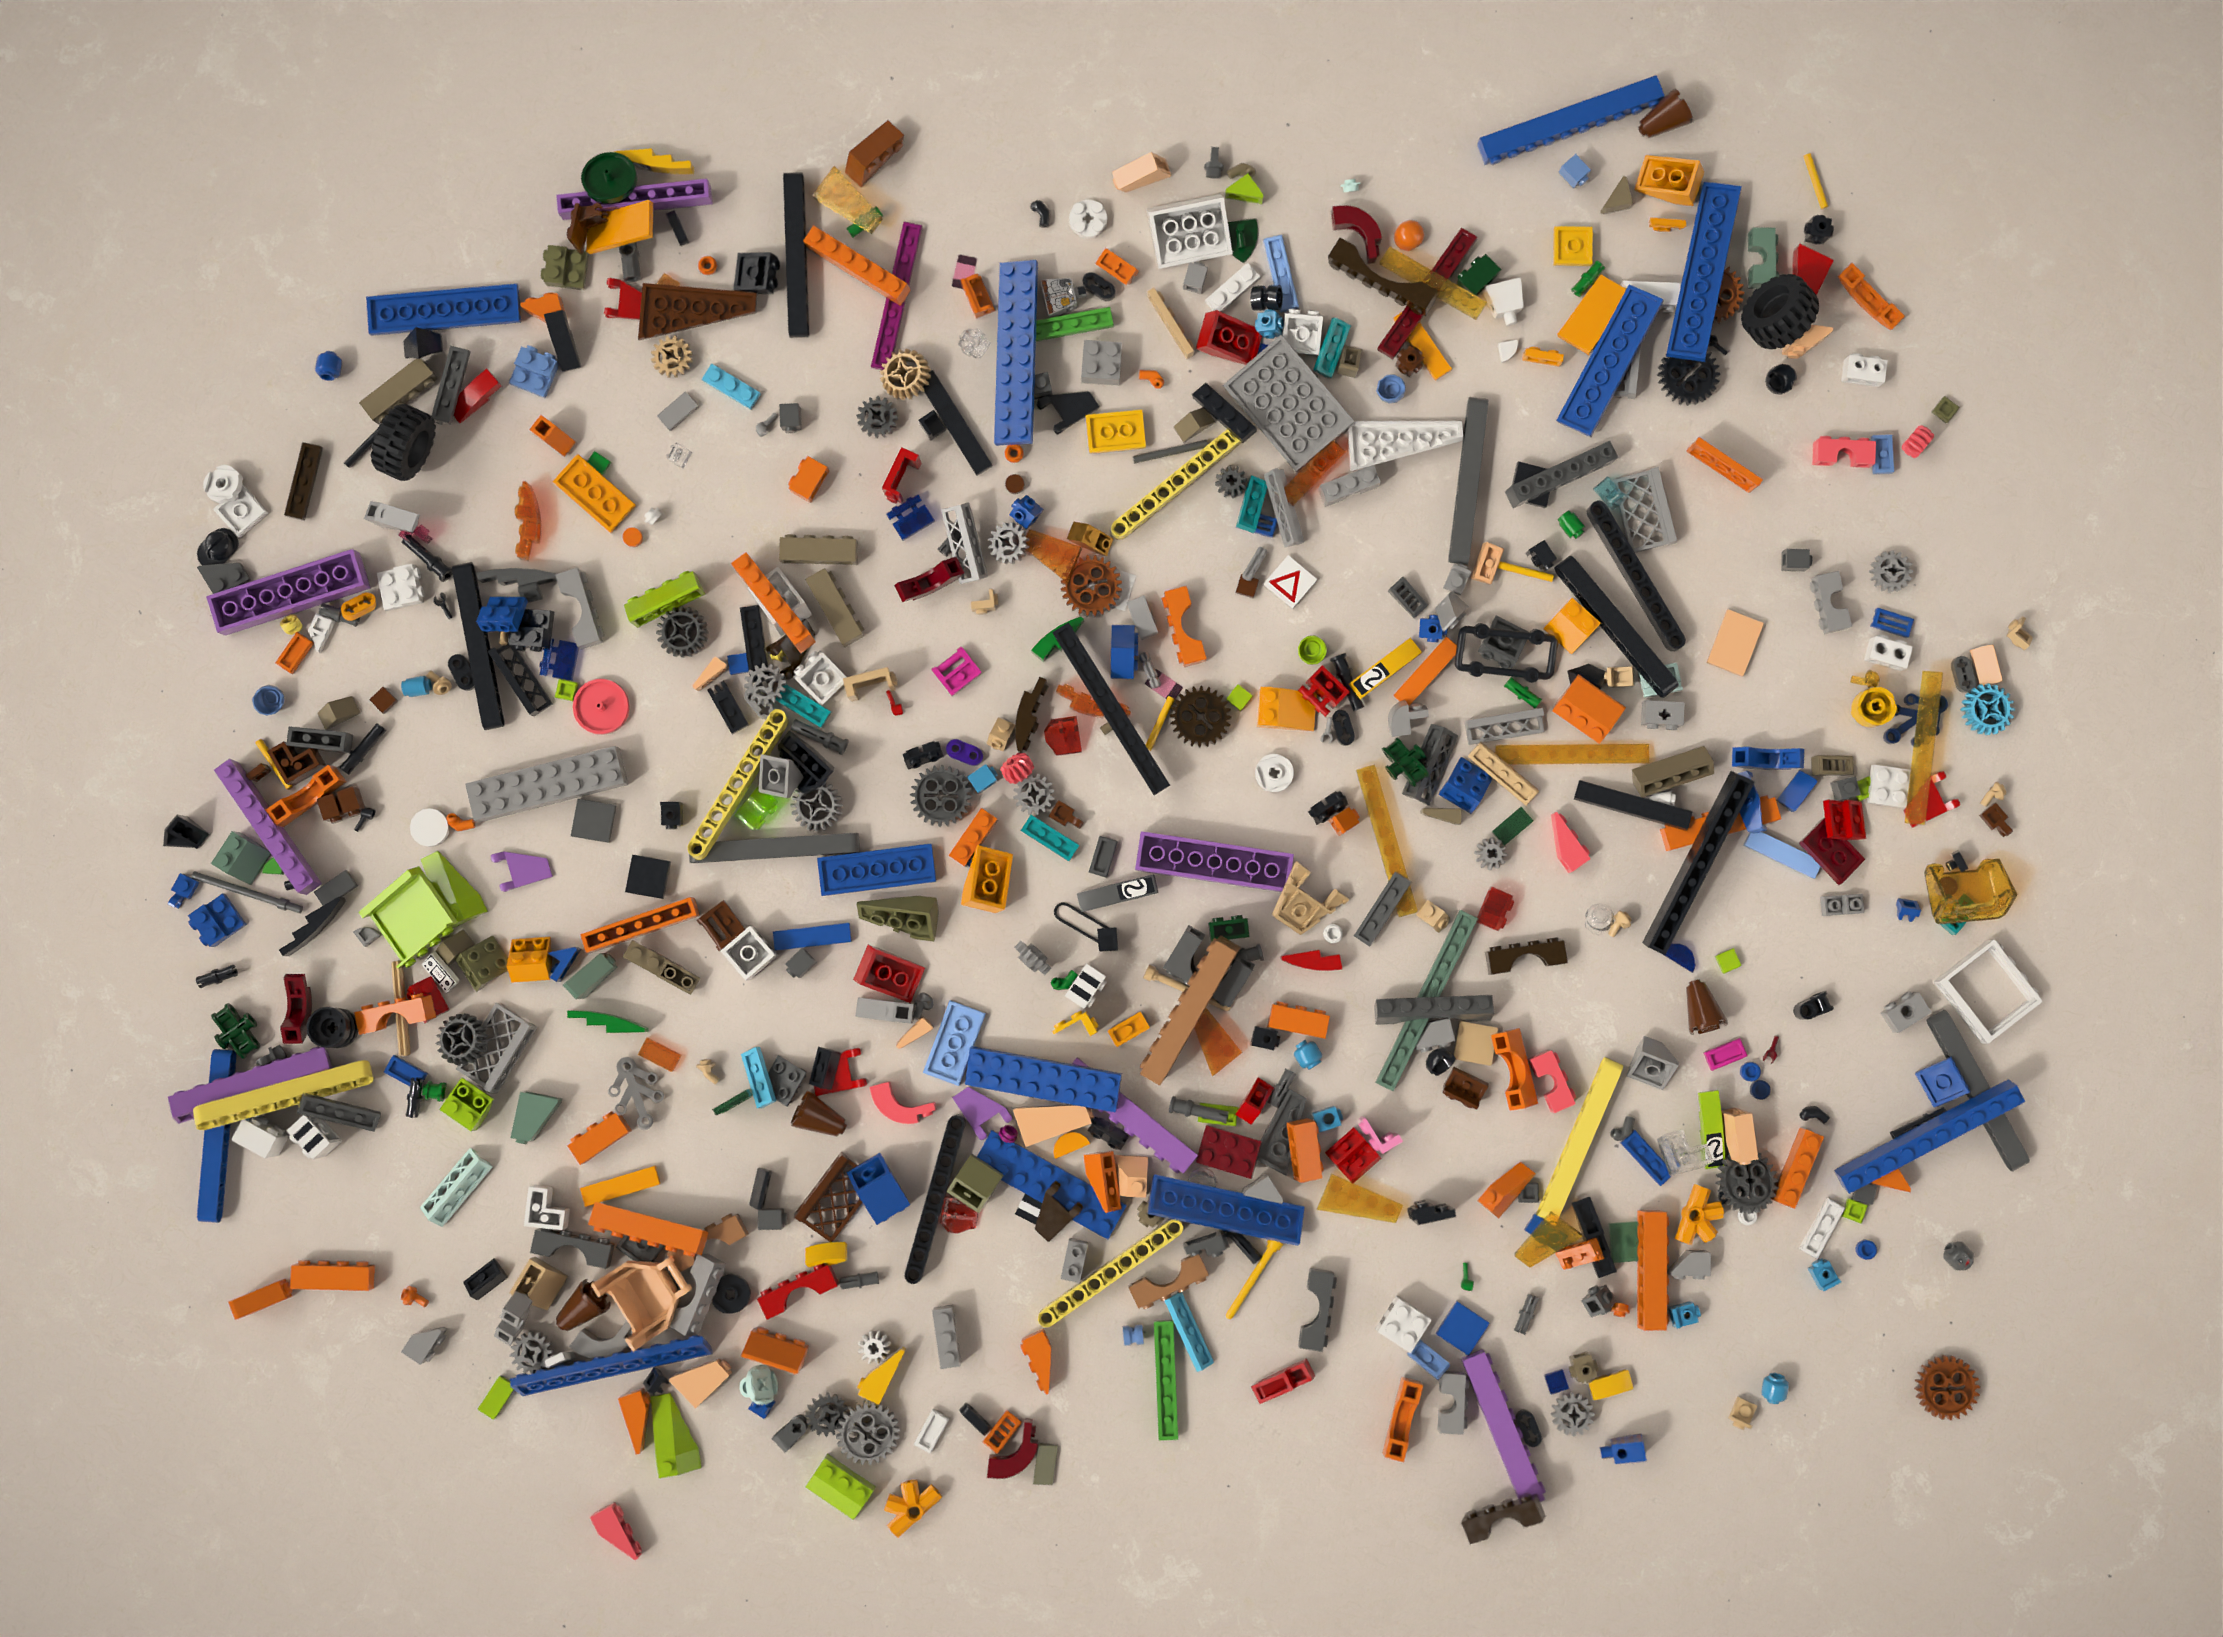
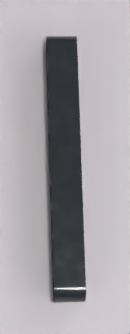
[783,172,809,338]
[1587,500,1686,651]
[1554,556,1679,698]
[452,562,505,730]
[905,1114,966,1284]

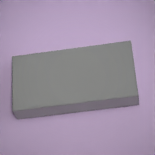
[657,391,699,431]

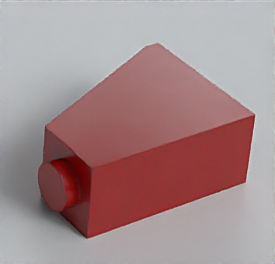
[1792,244,1834,295]

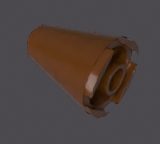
[1638,89,1694,138]
[1686,979,1728,1035]
[791,1090,847,1137]
[556,1279,611,1331]

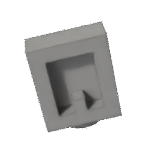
[1443,563,1472,595]

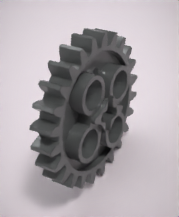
[910,765,972,827]
[1715,1153,1779,1214]

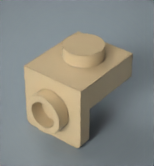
[971,589,998,615]
[2006,616,2033,650]
[1604,666,1635,688]
[987,717,1015,751]
[1416,900,1450,933]

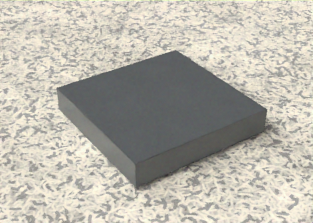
[571,799,616,843]
[616,1235,665,1262]

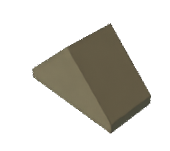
[1600,176,1633,214]
[1337,345,1362,378]
[1173,407,1215,443]
[317,696,361,730]
[435,930,476,967]

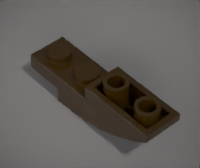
[1015,677,1049,753]

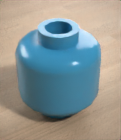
[1294,1040,1322,1070]
[1761,1373,1789,1404]

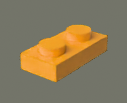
[1522,347,1564,367]
[1107,1011,1150,1047]

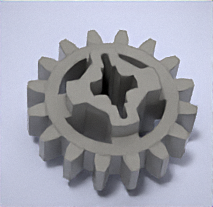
[988,522,1029,564]
[1869,550,1913,593]
[744,663,787,706]
[1013,774,1055,815]
[1014,941,1051,975]
[510,1331,554,1374]
[1551,1392,1595,1437]

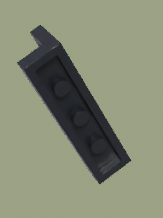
[488,642,553,717]

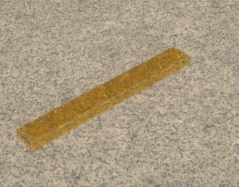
[1905,671,1943,825]
[1495,744,1649,765]
[1356,765,1418,917]

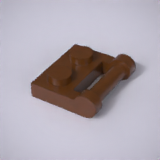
[696,900,746,951]

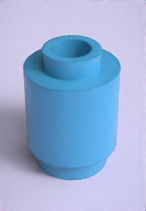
[401,676,432,697]

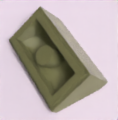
[1033,1443,1058,1485]

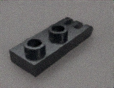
[707,680,749,734]

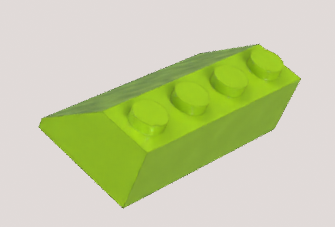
[624,571,706,628]

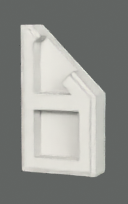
[308,613,335,653]

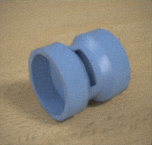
[1123,1324,1144,1346]

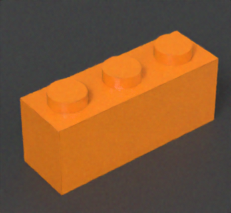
[949,808,998,867]
[1267,1001,1330,1039]
[567,1111,632,1165]
[1287,1118,1324,1183]

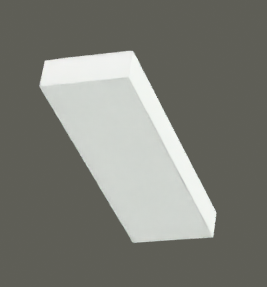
[1799,1198,1845,1259]

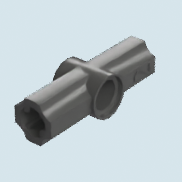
[619,242,641,282]

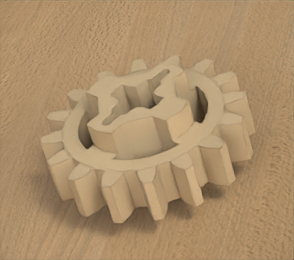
[651,336,693,378]

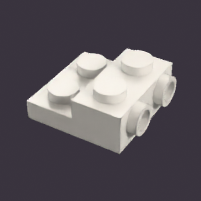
[1283,309,1323,355]
[377,564,425,611]
[793,650,846,706]

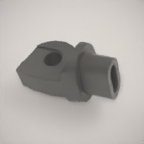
[1204,147,1224,178]
[256,1045,287,1066]

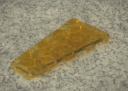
[812,166,883,234]
[1316,1174,1403,1223]

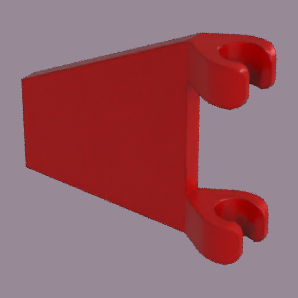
[604,278,642,320]
[1903,771,1960,828]
[814,1048,867,1096]

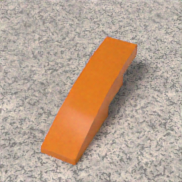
[1393,636,1457,707]

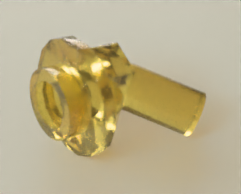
[1850,670,1880,688]

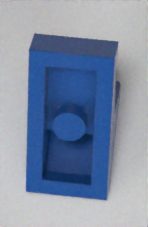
[548,947,582,982]

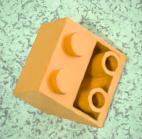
[507,937,552,983]

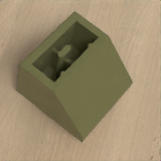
[947,1154,1004,1213]

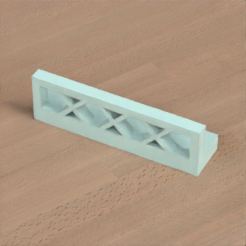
[420,1148,492,1227]

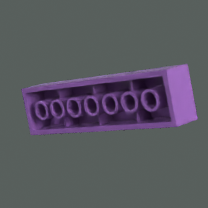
[206,549,371,636]
[1135,831,1294,892]

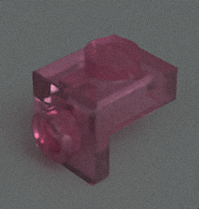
[399,524,433,544]

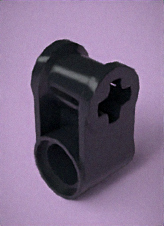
[1793,991,1834,1020]

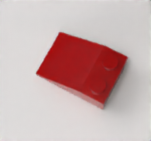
[1196,310,1262,365]
[853,944,925,1003]

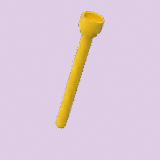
[1226,1240,1284,1319]

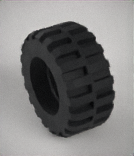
[1741,274,1819,349]
[371,404,436,481]

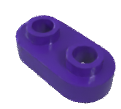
[946,739,983,766]

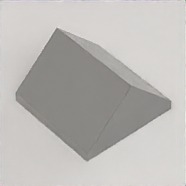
[759,754,804,798]
[1242,1174,1283,1204]

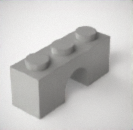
[1318,465,1381,507]
[1810,571,1852,634]
[494,1291,533,1346]
[932,1305,961,1369]
[1437,1371,1469,1435]

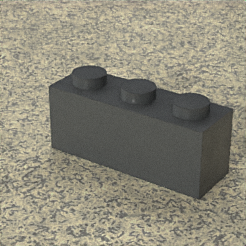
[286,726,353,753]

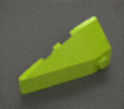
[420,851,488,928]
[651,1393,702,1479]

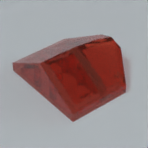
[1044,716,1082,756]
[940,1197,979,1233]

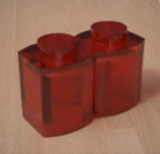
[1476,887,1514,931]

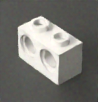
[1864,635,1913,671]

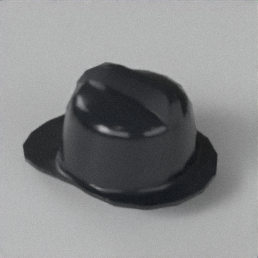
[197,528,239,565]

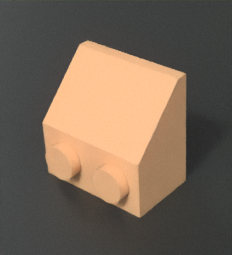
[1782,324,1833,359]

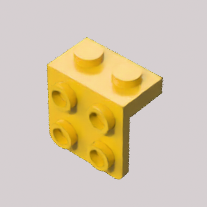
[1052,1010,1099,1036]

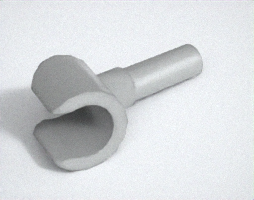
[756,413,777,437]
[1320,717,1333,744]

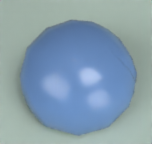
[1376,374,1406,403]
[252,685,285,716]

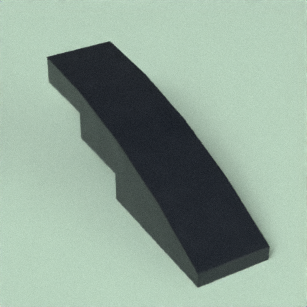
[279,897,346,956]
[1571,1197,1617,1278]

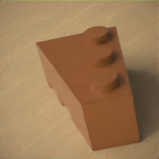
[845,120,904,187]

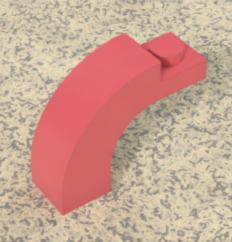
[870,1082,937,1124]

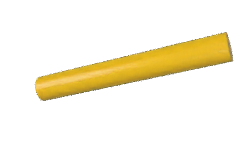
[1803,153,1828,209]
[1498,561,1554,582]
[1145,696,1175,751]
[255,739,293,790]

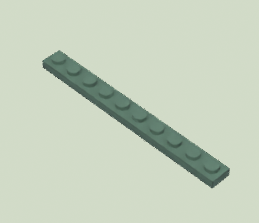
[1375,910,1478,1091]

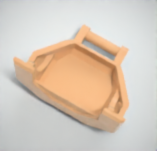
[591,1256,693,1352]

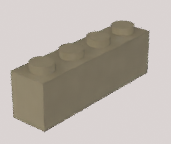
[359,358,438,424]
[779,534,858,565]
[805,568,865,648]
[1631,746,1714,797]

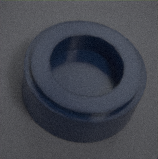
[1750,1080,1771,1100]

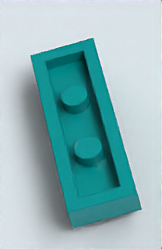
[1313,318,1351,378]
[1236,475,1267,533]
[775,685,832,728]
[1020,815,1079,861]

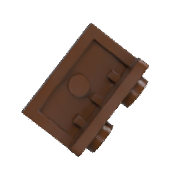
[1442,1067,1489,1110]

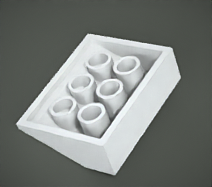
[1147,194,1233,269]

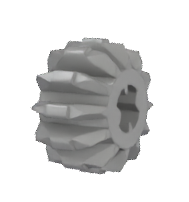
[1474,837,1508,870]

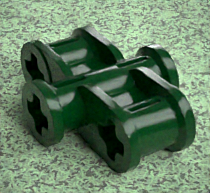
[1382,737,1430,787]
[211,1003,260,1059]

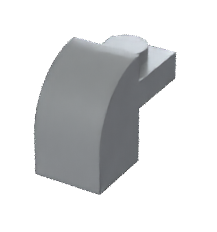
[1388,700,1429,737]

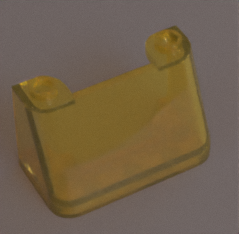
[1924,859,2018,924]

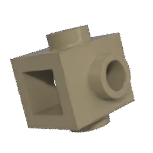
[1137,1198,1165,1228]
[1569,1352,1599,1384]

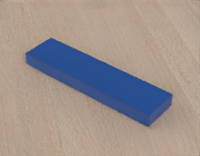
[773,923,852,951]

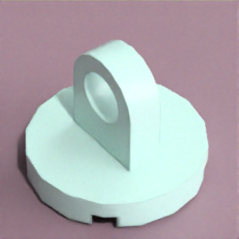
[740,1364,778,1405]

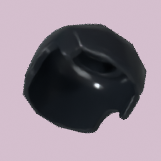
[1765,364,1797,395]
[1426,1048,1456,1076]

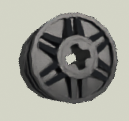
[306,1007,358,1049]

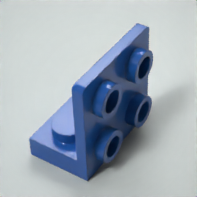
[1438,757,1493,814]

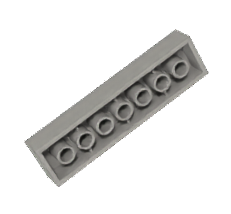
[465,746,628,822]

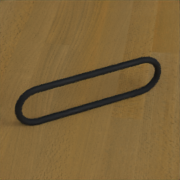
[1054,902,1109,943]

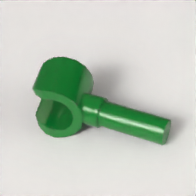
[1461,1263,1474,1291]

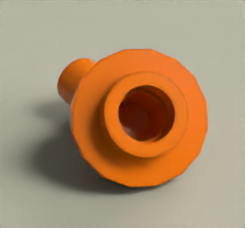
[401,1286,429,1307]

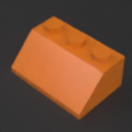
[1552,674,1626,744]
[741,1327,809,1374]

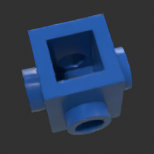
[1009,495,1044,529]
[1419,615,1448,642]

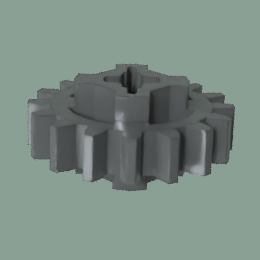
[856,396,898,439]
[805,1392,848,1437]

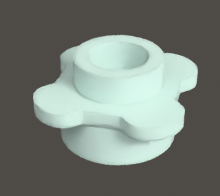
[1340,179,1361,192]

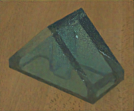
[1593,476,1627,511]

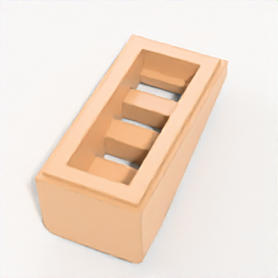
[692,656,729,691]
[896,1016,934,1049]

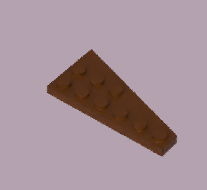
[638,283,757,341]

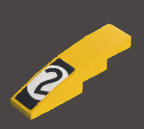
[614,148,694,174]
[1349,637,1422,699]

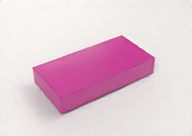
[1703,1038,1748,1071]

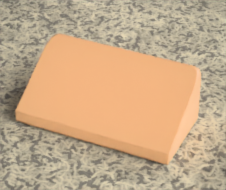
[1470,542,1504,585]
[1970,644,2003,686]

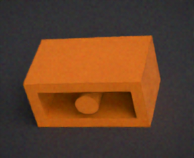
[788,456,829,503]

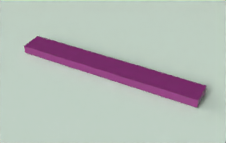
[871,221,922,370]

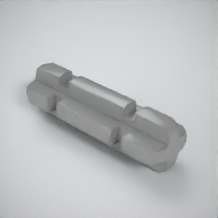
[1242,547,1267,581]
[1139,652,1161,689]

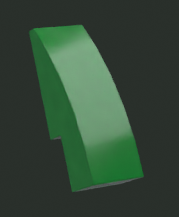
[1031,617,1084,662]

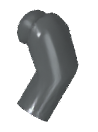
[1610,1116,1635,1141]

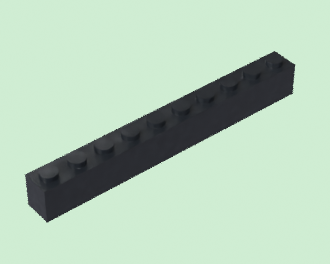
[1642,771,1755,955]

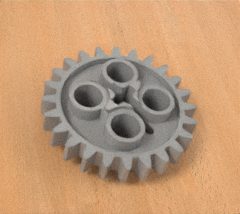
[836,1400,900,1465]

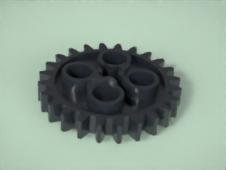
[1657,352,1720,406]

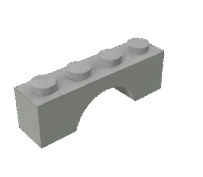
[555,568,604,649]
[670,1254,726,1336]

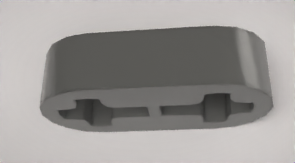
[1951,656,1976,693]

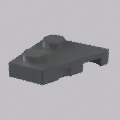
[197,563,251,594]

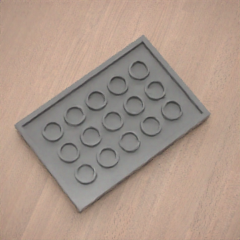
[1223,335,1354,472]

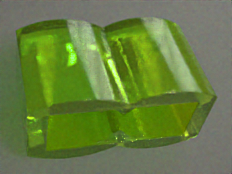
[734,786,778,831]

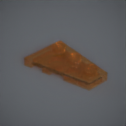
[1025,529,1082,583]
[1194,1008,1242,1077]

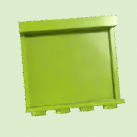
[358,866,458,969]

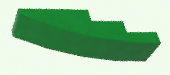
[567,1010,648,1033]

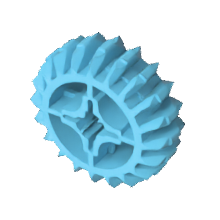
[1960,683,2015,736]

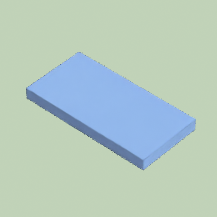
[923,1000,986,1086]

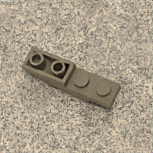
[623,940,700,995]

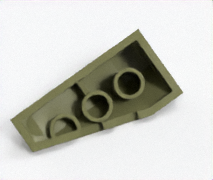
[856,896,939,942]

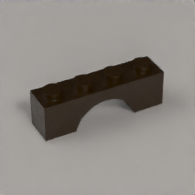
[1485,937,1568,975]
[1461,1493,1546,1544]

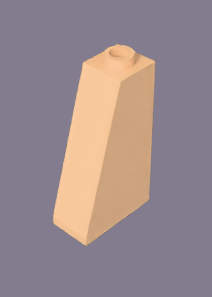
[1013,1105,1094,1147]

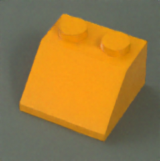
[1543,598,1601,654]

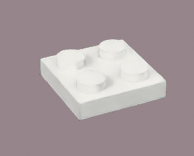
[1867,765,1911,808]

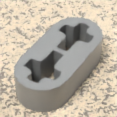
[744,689,775,720]

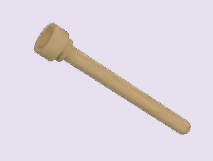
[1143,964,1231,1011]

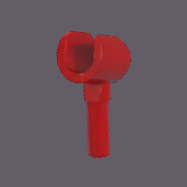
[886,690,903,716]

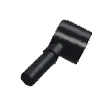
[1708,335,1728,355]
[434,592,453,620]
[354,808,376,832]

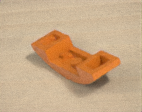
[1838,263,1905,330]

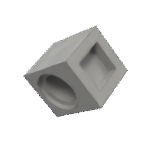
[1183,262,1208,294]

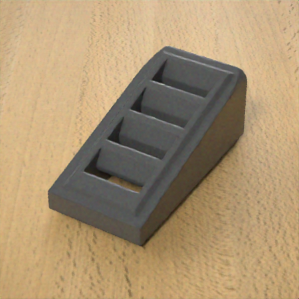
[1388,577,1428,618]

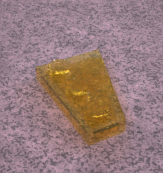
[1514,1211,1582,1268]

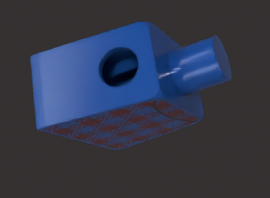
[1600,1434,1647,1464]

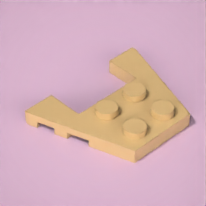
[1272,861,1349,935]

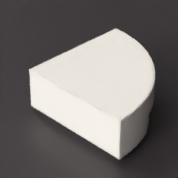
[1498,340,1518,363]

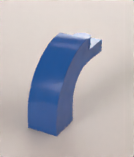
[1732,747,1804,770]

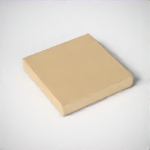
[1453,1021,1498,1066]

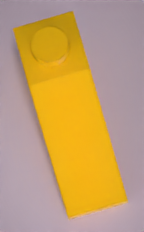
[857,1347,906,1405]

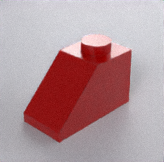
[1235,1077,1274,1125]

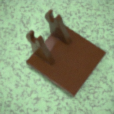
[567,203,609,254]

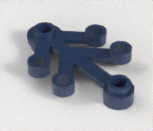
[1883,693,1948,748]

